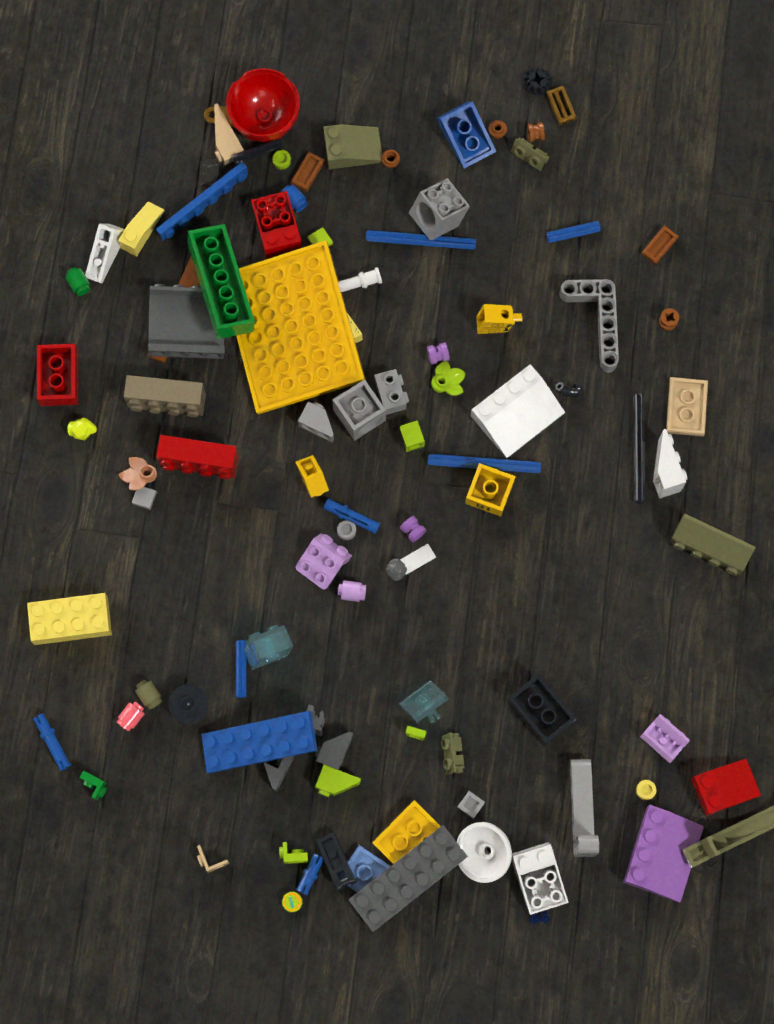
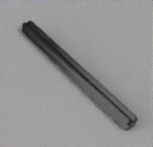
[633,393,645,504]

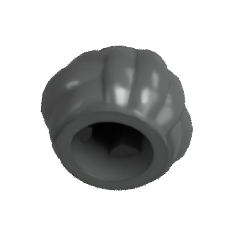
[385,559,407,581]

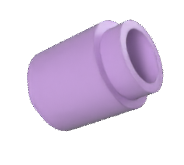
[338,580,366,602]

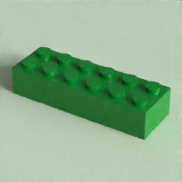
[187,224,255,340]

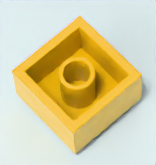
[465,463,515,517]

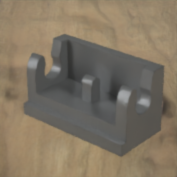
[307,705,325,736]

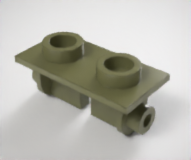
[510,138,550,171]
[441,733,465,775]

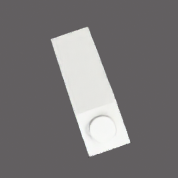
[85,224,125,283]

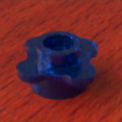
[530,909,550,924]

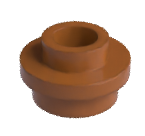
[489,120,507,139]
[381,150,400,168]

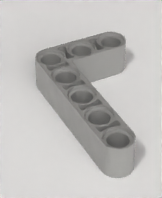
[559,279,619,373]
[570,759,599,857]

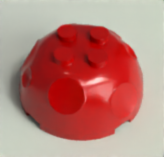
[226,68,300,142]

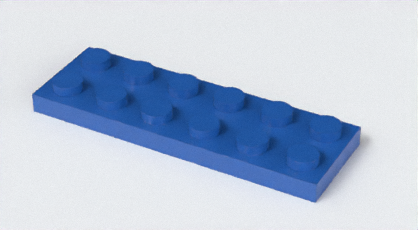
[201,711,317,773]

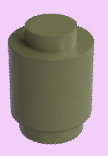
[135,680,162,710]

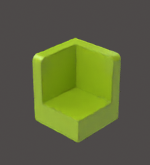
[400,421,425,452]

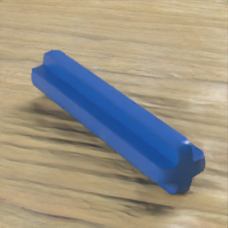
[546,221,601,243]
[236,640,247,698]

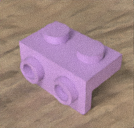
[640,714,690,763]

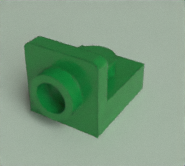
[79,771,107,800]

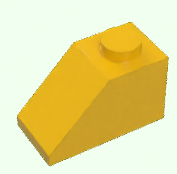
[296,455,329,498]

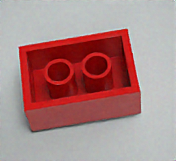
[37,344,78,406]

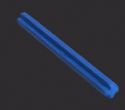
[366,230,476,250]
[428,454,541,473]

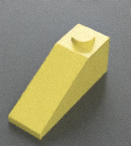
[118,202,164,257]

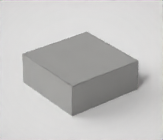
[132,487,157,510]
[457,791,485,819]

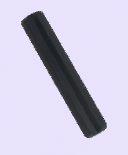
[232,139,282,164]

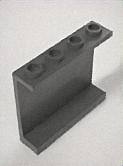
[148,284,225,359]

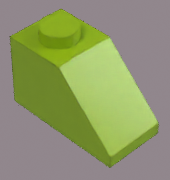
[315,765,361,797]

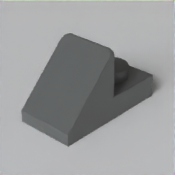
[264,756,294,792]

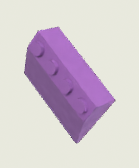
[623,805,704,903]

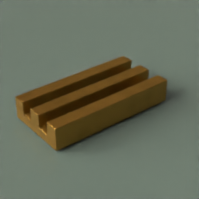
[546,86,577,126]

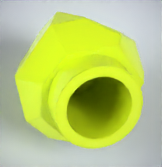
[68,418,97,441]

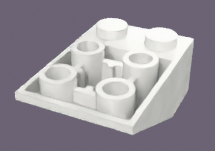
[653,429,687,499]
[511,842,568,915]

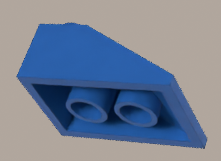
[436,101,496,168]

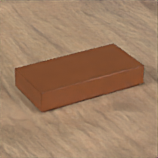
[291,152,325,192]
[641,225,679,265]

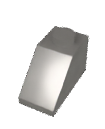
[298,402,334,442]

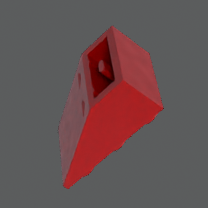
[251,191,302,259]

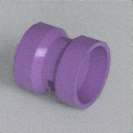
[427,342,449,364]
[400,516,426,543]

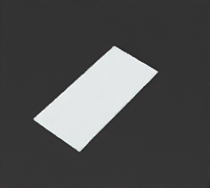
[400,544,436,575]

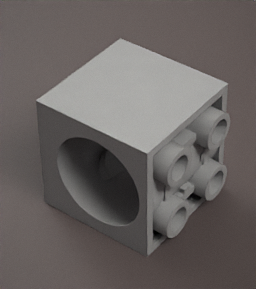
[409,178,470,241]
[333,380,386,441]

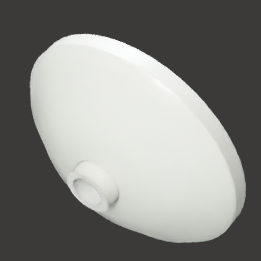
[457,822,512,883]

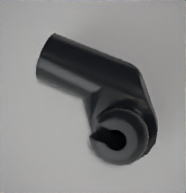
[555,382,582,397]

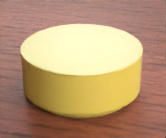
[636,780,656,800]

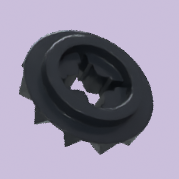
[523,67,552,95]

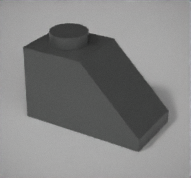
[314,732,353,770]

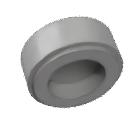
[337,520,356,540]

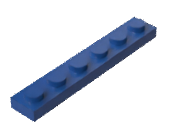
[156,163,248,241]

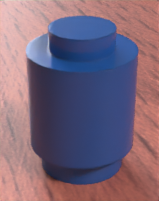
[281,185,308,213]

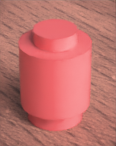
[117,702,145,731]

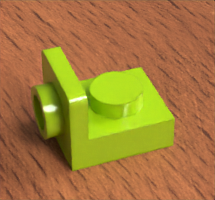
[279,842,308,864]

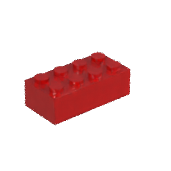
[156,435,239,480]

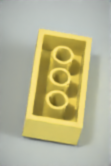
[27,593,112,645]

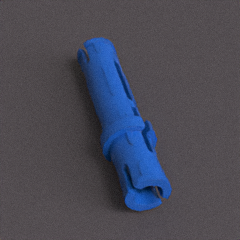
[324,499,380,534]
[33,713,71,771]

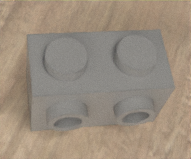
[374,369,409,415]

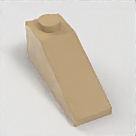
[214,103,244,166]

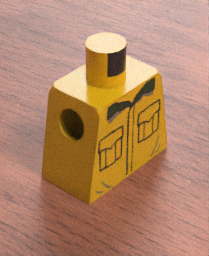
[476,304,522,334]

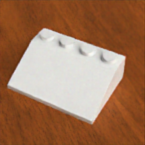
[471,364,565,459]

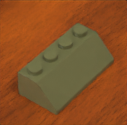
[670,513,756,576]

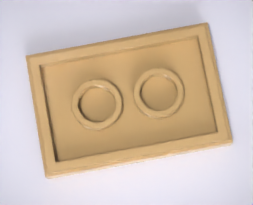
[666,377,708,437]

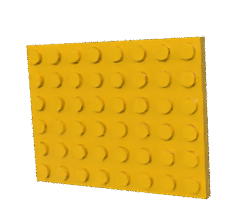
[237,240,365,415]

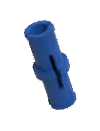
[296,853,324,895]

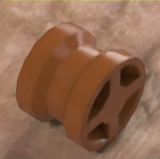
[527,122,545,142]
[659,308,679,331]

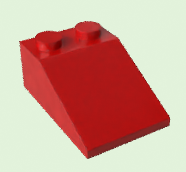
[691,759,761,816]

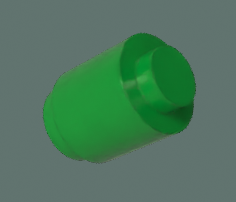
[65,267,91,296]

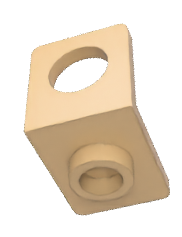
[197,845,230,873]

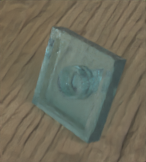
[399,681,448,723]

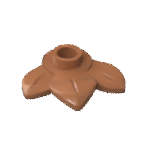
[119,457,157,490]

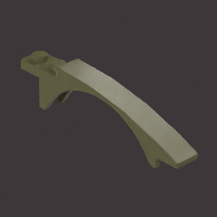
[682,806,774,868]

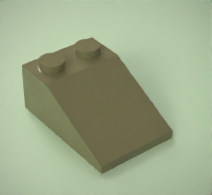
[323,124,382,169]

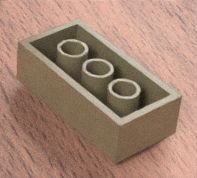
[124,375,206,417]

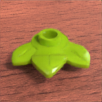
[431,361,465,396]

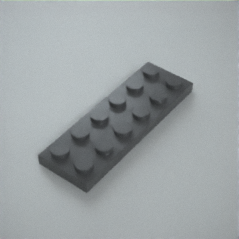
[349,825,468,932]

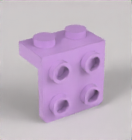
[296,533,352,589]

